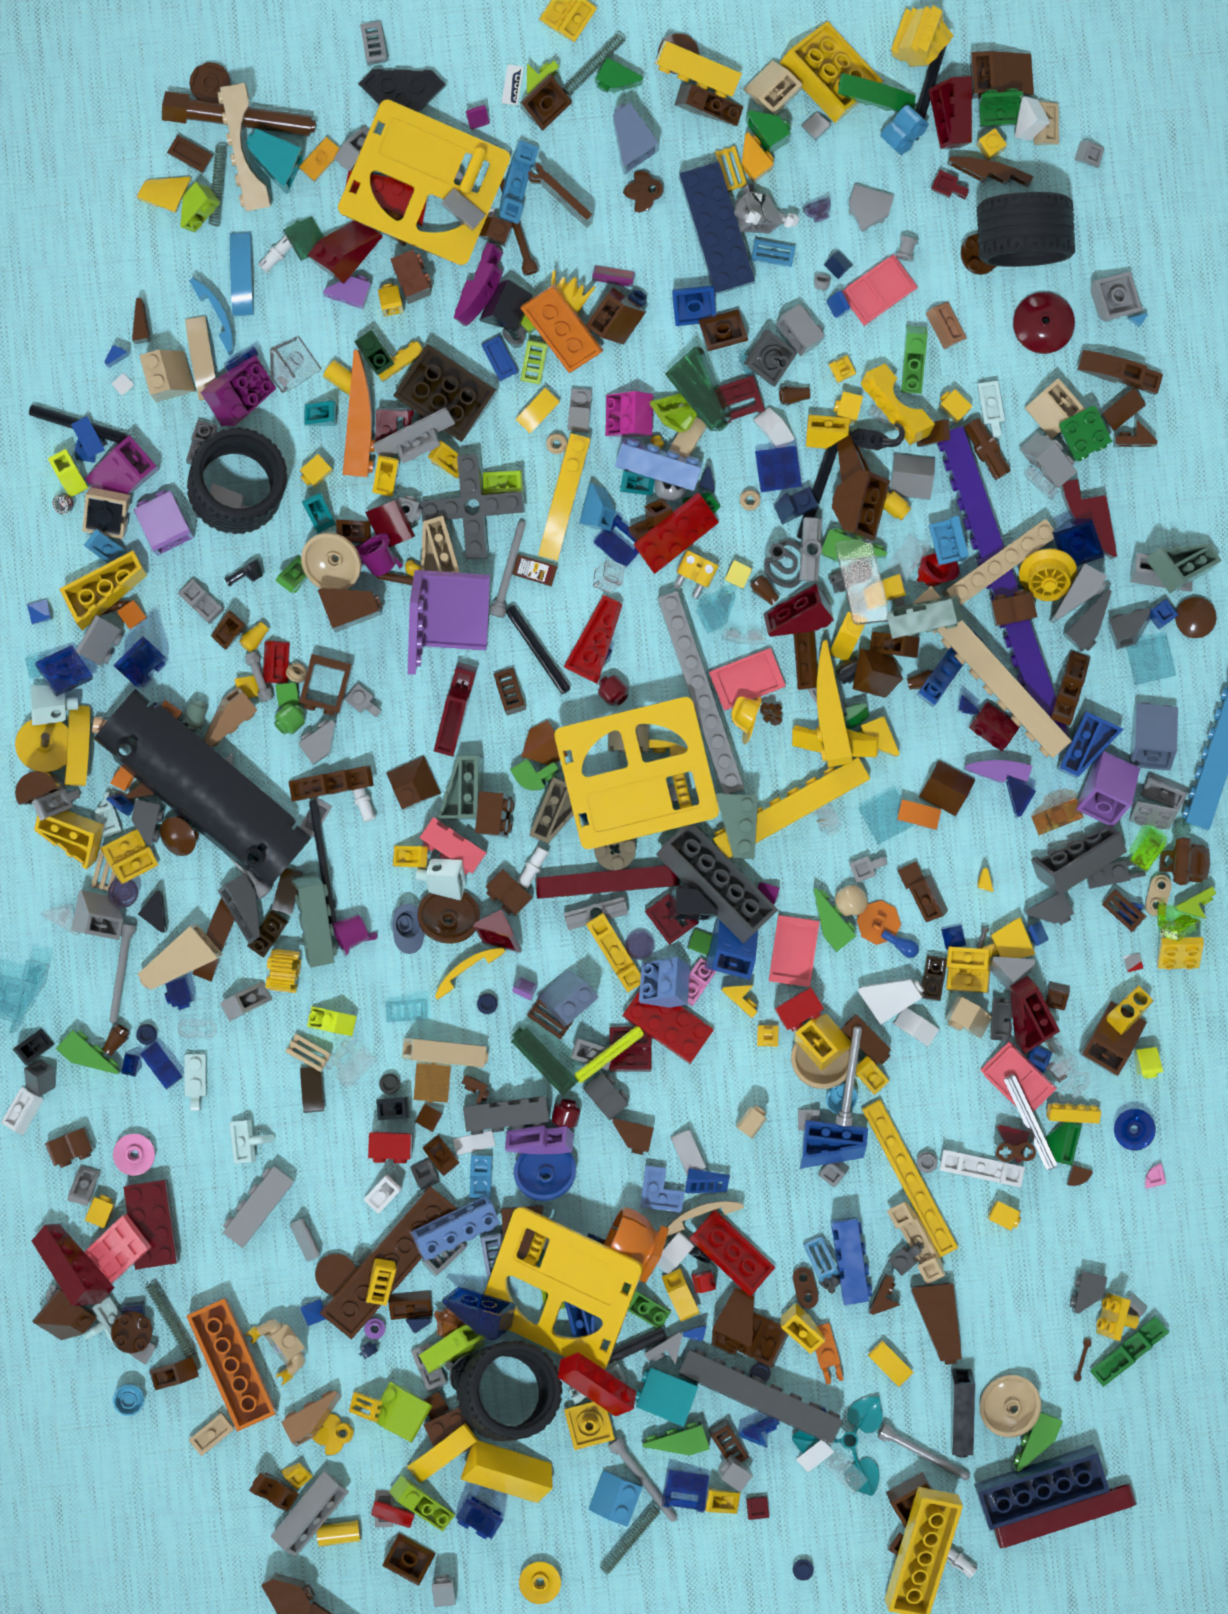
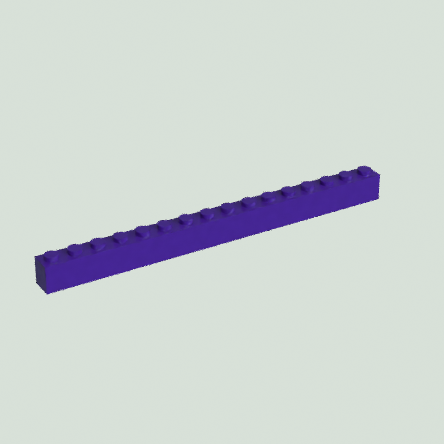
[936,426,1070,747]

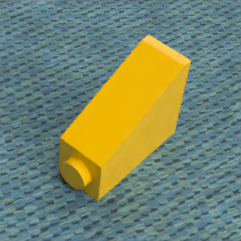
[829,612,867,662]

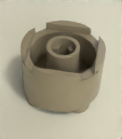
[607,724,650,753]
[594,839,636,871]

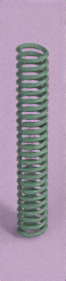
[563,34,625,97]
[208,145,227,226]
[145,1283,196,1358]
[600,1504,660,1575]

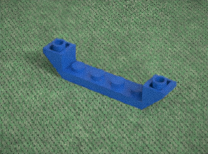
[916,631,982,707]

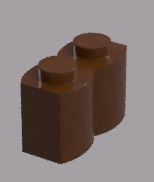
[990,590,1037,627]
[485,869,533,916]
[45,1127,95,1168]

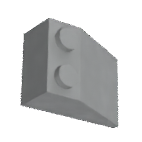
[1049,564,1107,623]

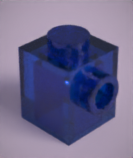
[164,977,194,1010]

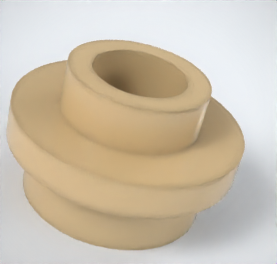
[546,433,567,454]
[740,490,760,511]
[286,663,306,683]

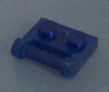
[593,515,639,570]
[662,1469,709,1513]

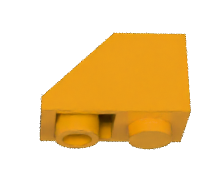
[741,132,774,183]

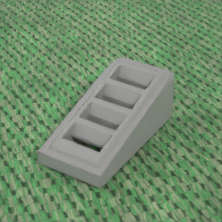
[360,21,388,66]
[422,1242,467,1277]

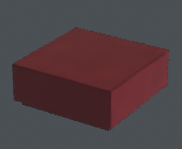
[746,1496,769,1520]

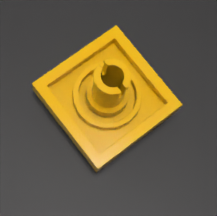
[1157,929,1204,970]
[1096,1293,1139,1341]
[564,1401,615,1450]

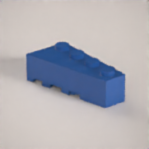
[830,1217,872,1305]

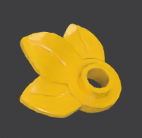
[312,1414,354,1455]

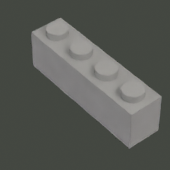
[223,1165,295,1248]
[271,1471,349,1557]

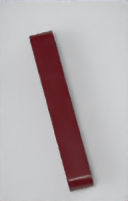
[535,865,680,899]
[993,1484,1137,1549]

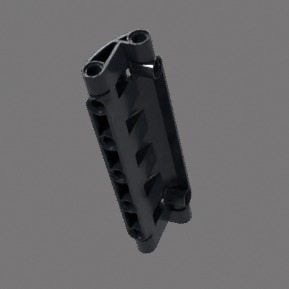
[93,689,312,887]

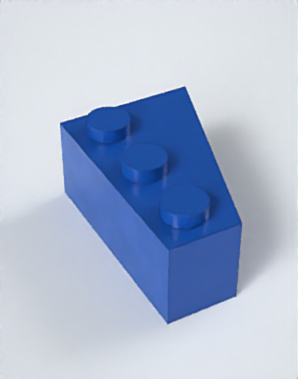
[800,1120,868,1169]

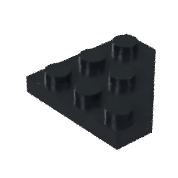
[358,69,446,112]

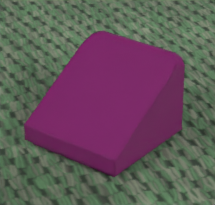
[465,105,490,130]
[757,882,780,905]

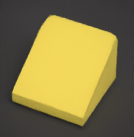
[725,560,752,589]

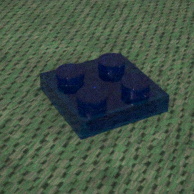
[755,446,802,493]
[35,645,93,697]

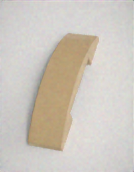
[185,316,216,401]
[667,1201,744,1236]
[887,1201,945,1284]

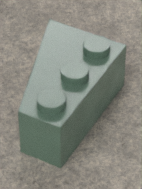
[1146,544,1222,593]
[437,756,483,820]
[715,794,758,859]

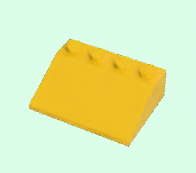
[780,21,883,123]

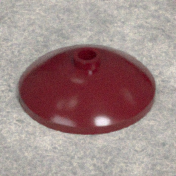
[1013,292,1075,354]

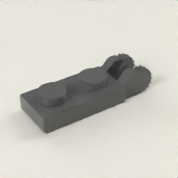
[1087,859,1146,889]

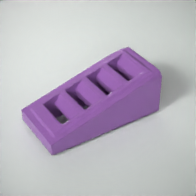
[512,978,537,1000]

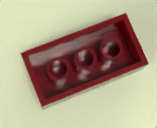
[123,1179,179,1270]

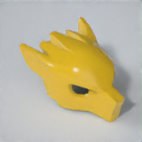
[551,270,596,315]

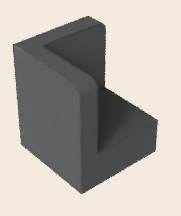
[24,1059,55,1097]

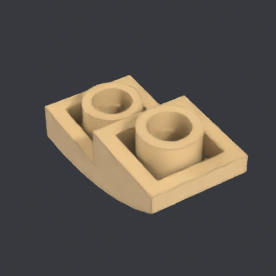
[669,417,708,458]

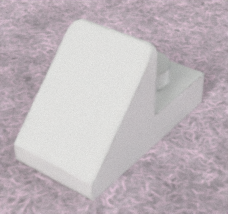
[364,1175,402,1214]

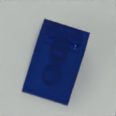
[113,636,167,688]
[442,1286,516,1340]

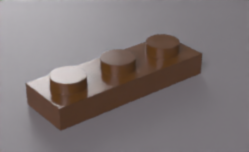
[793,631,818,690]

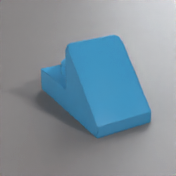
[84,529,127,563]

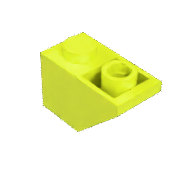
[48,449,88,498]
[307,1006,357,1036]
[1133,1047,1163,1079]

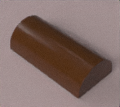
[15,771,66,805]

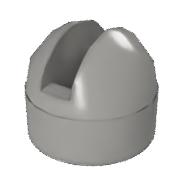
[814,274,831,292]

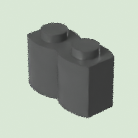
[583,1072,629,1121]

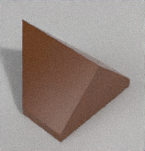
[521,719,568,765]

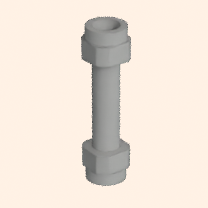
[245,652,273,703]

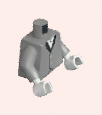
[734,184,799,234]

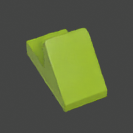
[527,60,559,95]
[1174,886,1217,919]

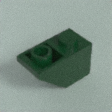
[354,330,395,376]

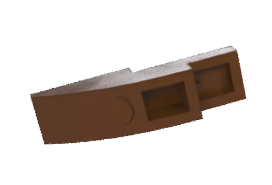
[1077,350,1163,395]

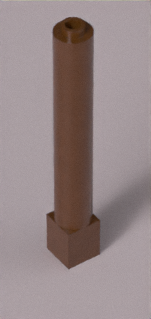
[162,91,316,136]

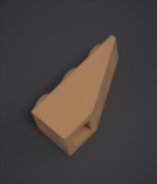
[203,686,257,747]
[281,1390,341,1447]

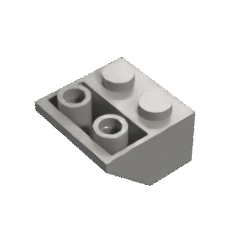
[71,890,123,940]

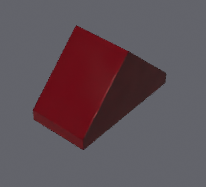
[995,1124,1029,1163]

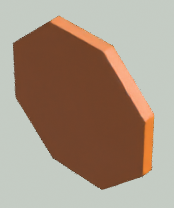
[857,900,901,945]

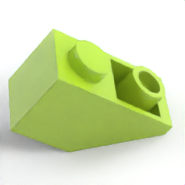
[180,182,221,232]

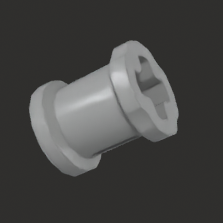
[895,236,918,262]

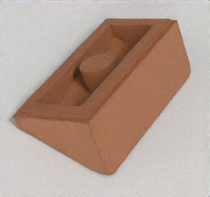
[926,302,967,349]

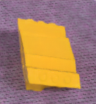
[891,5,954,67]

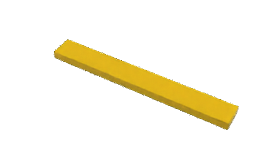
[862,1099,958,1258]

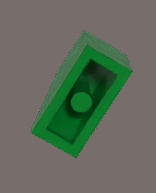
[595,57,643,93]

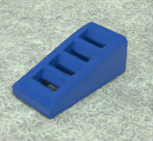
[685,1168,730,1193]

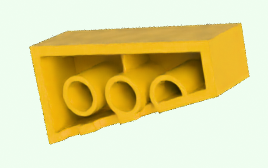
[59,551,147,631]

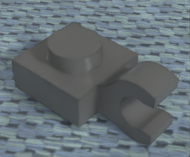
[888,1241,924,1276]

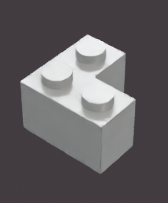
[1019,432,1077,488]

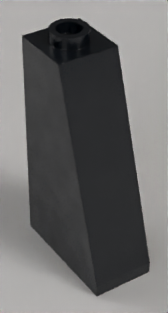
[951,1369,975,1458]

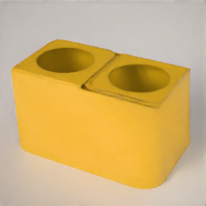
[1106,986,1154,1035]

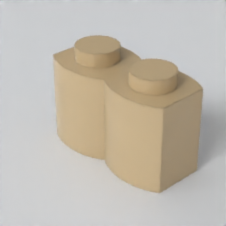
[735,1105,767,1139]

